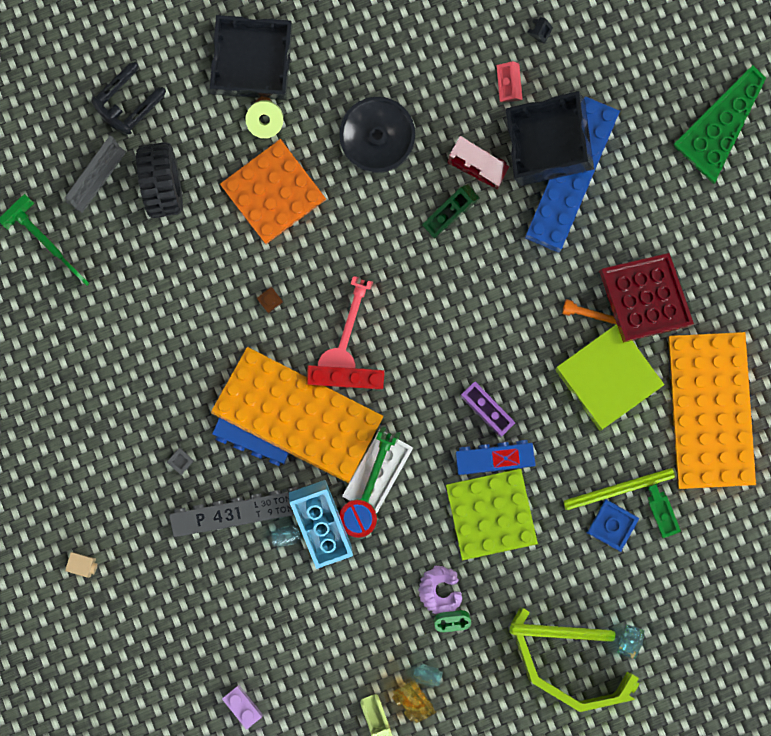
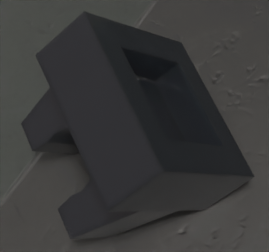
[527,17,553,44]

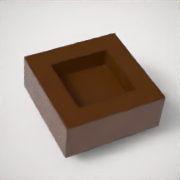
[257,287,284,314]

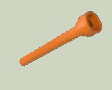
[562,299,617,324]

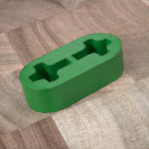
[434,610,471,632]

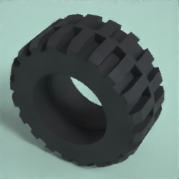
[136,142,183,218]

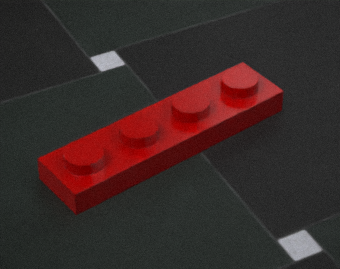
[306,365,385,389]

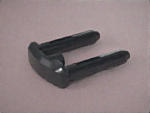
[91,62,166,135]

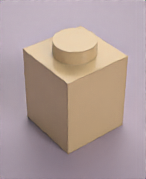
[65,552,97,578]

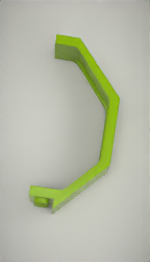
[511,607,639,712]

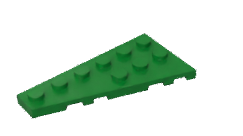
[673,65,766,184]

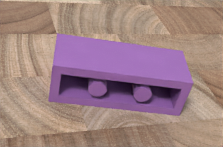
[460,382,515,438]

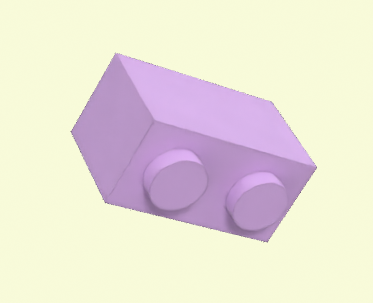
[222,685,263,730]

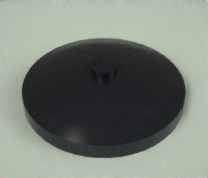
[339,97,416,173]

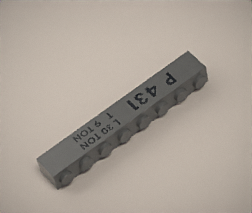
[169,484,316,537]

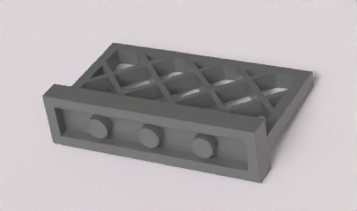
[65,136,126,213]

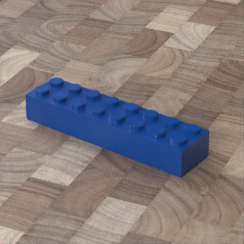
[525,96,620,253]

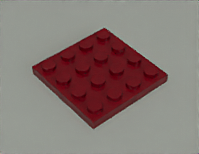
[599,253,694,343]

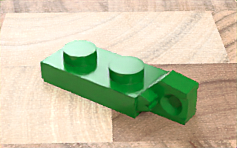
[647,484,681,539]

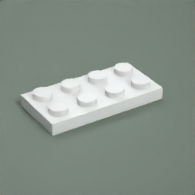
[342,429,413,513]

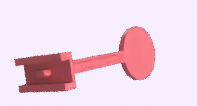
[318,276,373,368]

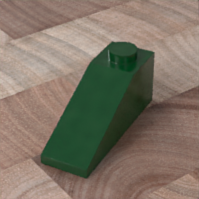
[422,184,480,239]

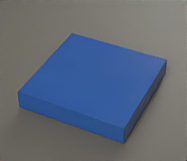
[587,499,639,552]

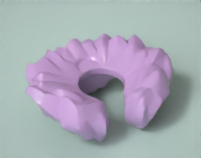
[418,566,462,614]

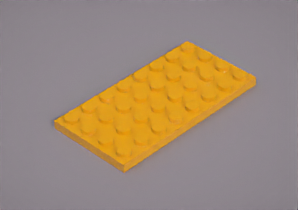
[668,332,756,489]
[211,347,384,483]

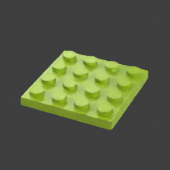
[446,469,538,561]

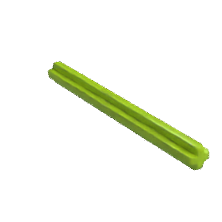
[564,468,675,510]
[509,623,616,642]

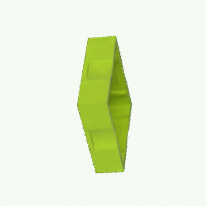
[555,324,665,431]

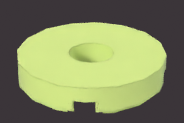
[246,100,283,138]

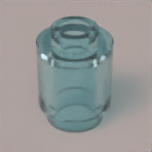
[271,525,301,547]
[413,664,443,687]

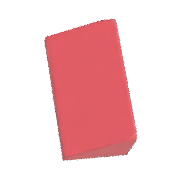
[496,61,522,102]

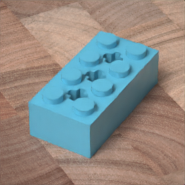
[289,480,353,569]

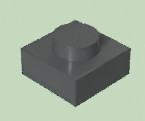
[167,448,194,475]

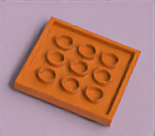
[220,139,326,245]

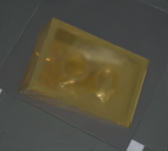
[392,676,436,723]

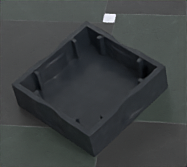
[210,15,293,100]
[506,91,594,186]

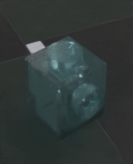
[617,624,645,659]

